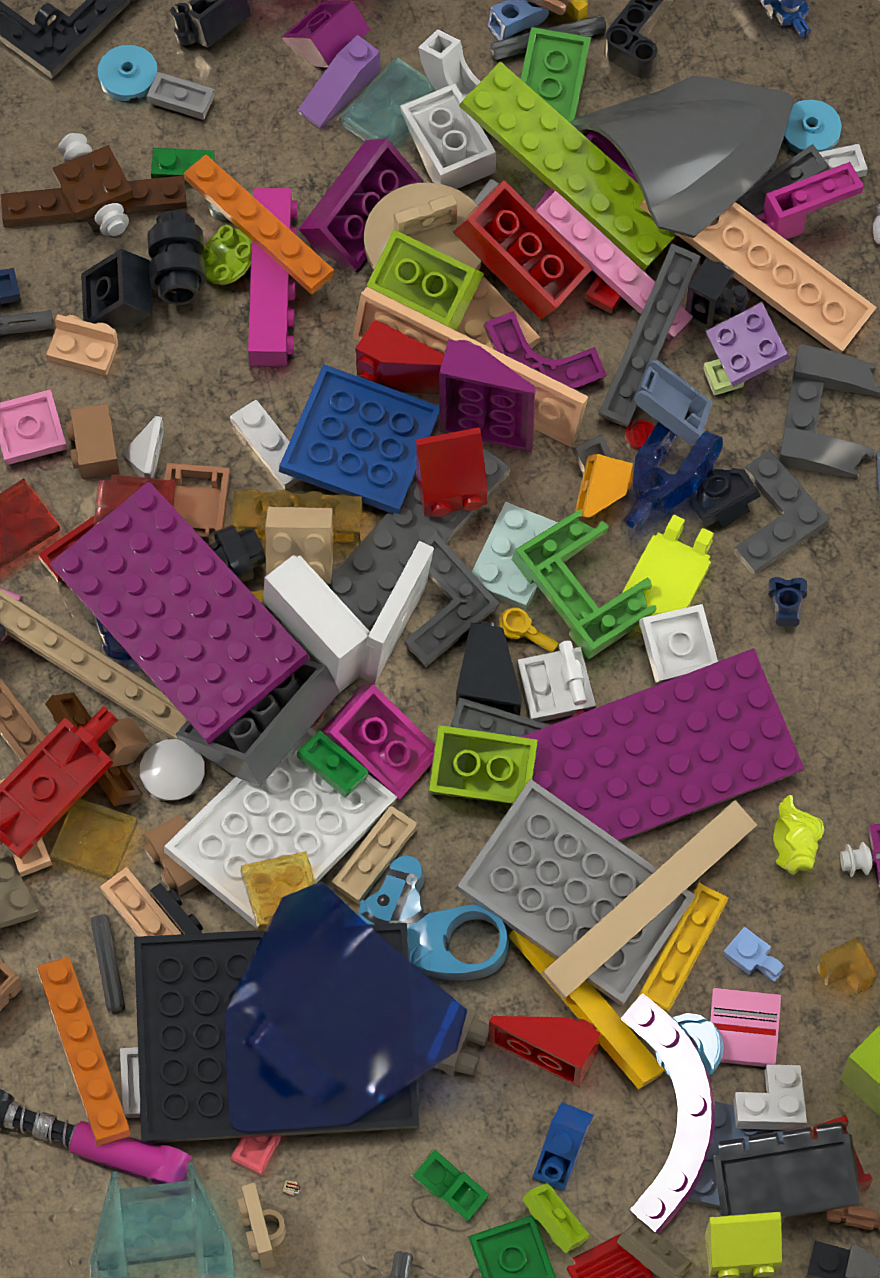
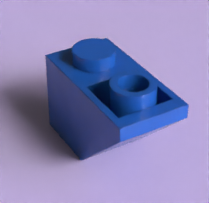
[532,1102,594,1191]

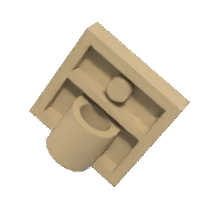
[237,1183,286,1270]

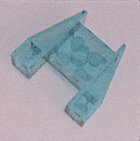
[90,1162,236,1278]

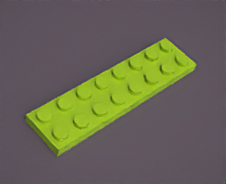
[459,61,677,271]

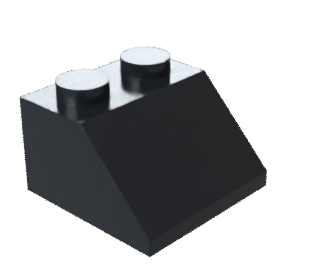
[81,249,152,328]

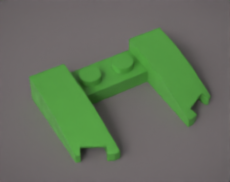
[511,509,657,660]

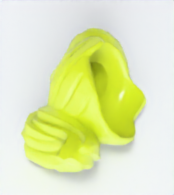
[773,795,824,875]

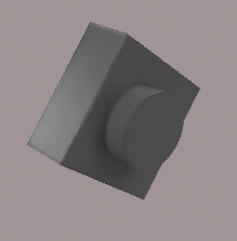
[572,435,613,474]

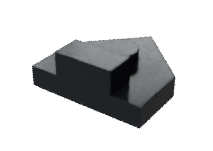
[689,464,761,528]

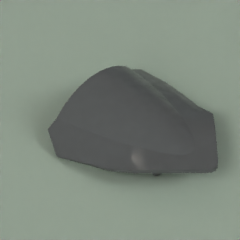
[569,76,793,238]

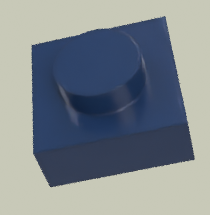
[0,268,21,304]

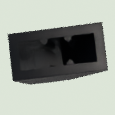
[456,621,522,716]

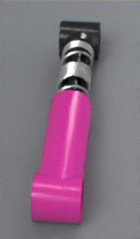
[0,1089,192,1192]

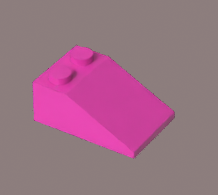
[321,684,435,800]

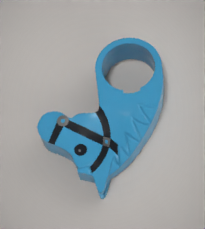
[342,856,510,981]

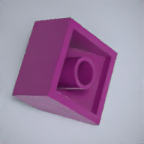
[281,0,371,67]

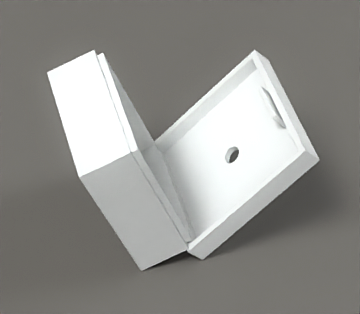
[262,541,434,692]

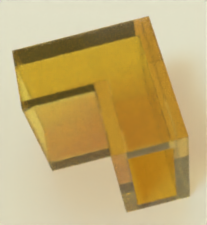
[816,937,878,995]

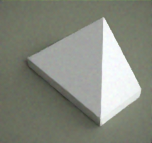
[121,416,164,485]

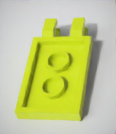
[622,514,714,634]

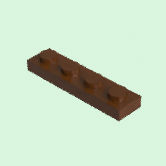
[45,692,143,806]

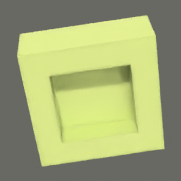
[703,359,744,395]

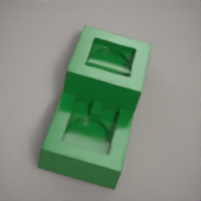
[410,1149,489,1221]

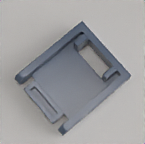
[634,360,713,446]

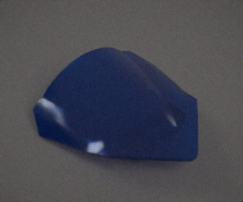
[225,881,468,1132]

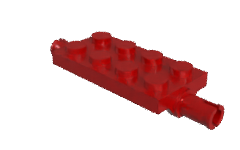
[0,706,118,859]

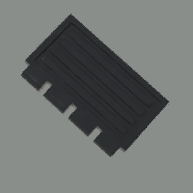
[713,1121,862,1218]

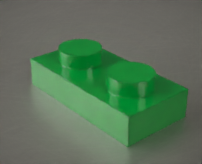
[151,147,215,182]
[297,730,369,798]

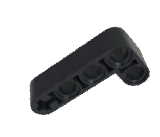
[604,0,675,78]

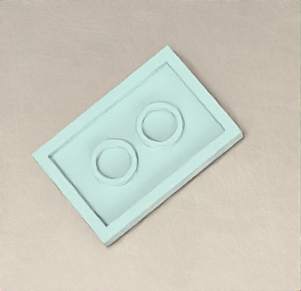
[472,502,558,610]

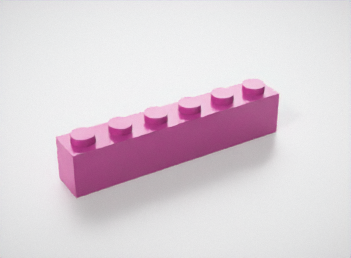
[248,188,298,367]

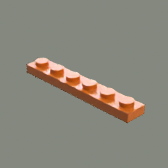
[184,155,334,294]
[37,957,130,1147]

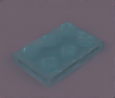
[339,57,436,147]

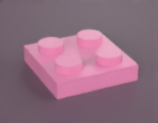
[0,390,67,465]

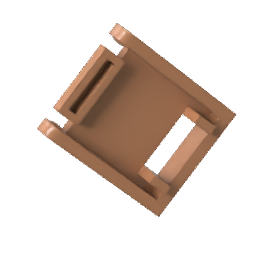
[162,463,231,540]

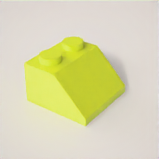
[705,1212,782,1278]

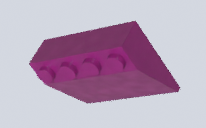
[439,339,536,452]

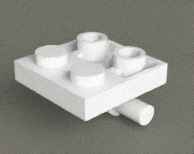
[517,641,596,722]

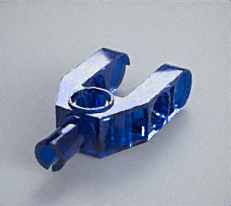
[623,421,723,531]

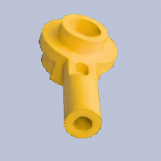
[499,608,559,653]

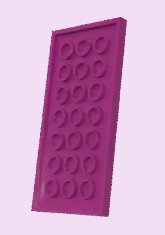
[50,481,310,744]
[521,648,805,842]

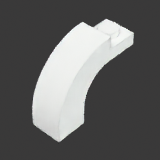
[418,29,481,98]

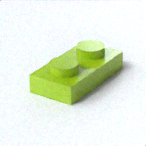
[521,1183,591,1253]

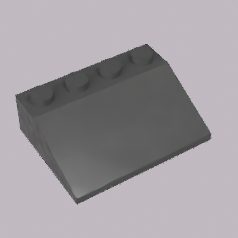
[176,660,340,786]

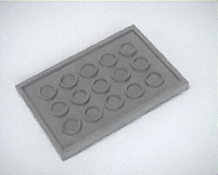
[455,779,695,1006]

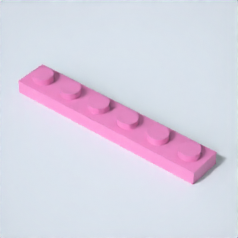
[536,191,693,342]

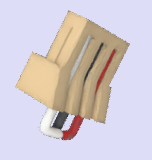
[282,1180,300,1197]

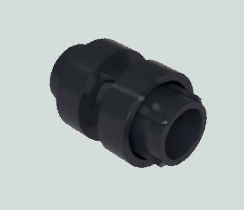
[147,210,206,305]
[208,524,266,583]

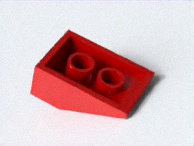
[355,319,444,395]
[416,427,488,517]
[488,1016,600,1088]

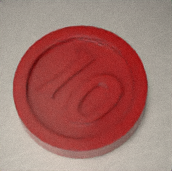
[625,420,657,451]

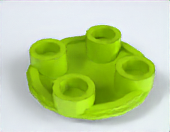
[202,225,252,285]

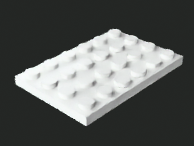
[164,728,397,930]

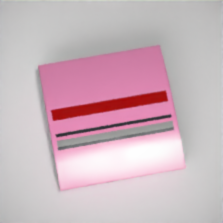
[710,988,781,1067]

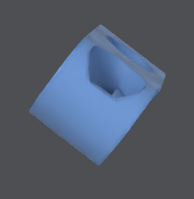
[487,0,549,41]

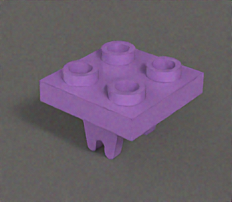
[706,302,790,387]

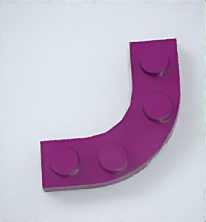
[483,311,607,390]

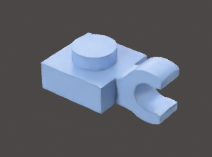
[723,927,784,983]

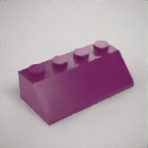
[298,138,424,271]

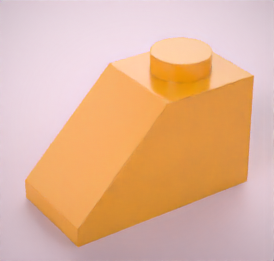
[575,454,634,519]

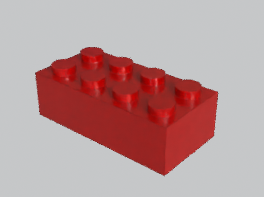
[453,180,592,320]

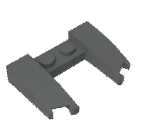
[779,344,880,479]

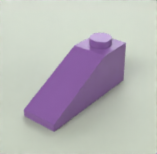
[298,35,381,130]

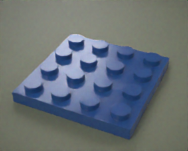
[278,364,440,514]

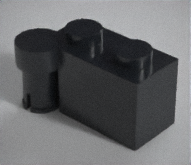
[170,0,251,48]

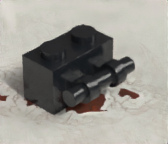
[685,258,749,329]

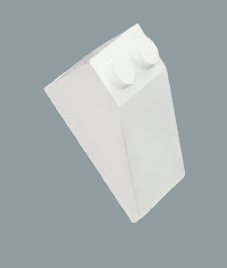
[400,83,496,189]

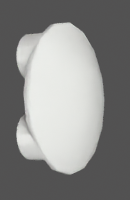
[140,739,205,801]

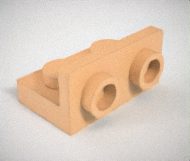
[46,314,119,376]

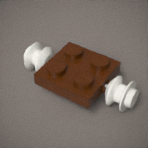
[52,133,134,236]

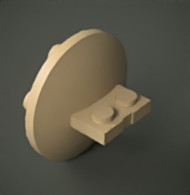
[364,183,483,270]

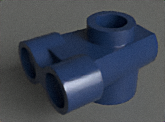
[768,577,807,627]

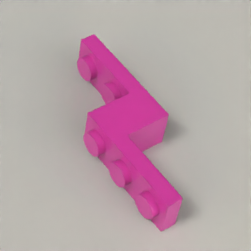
[755,162,864,240]

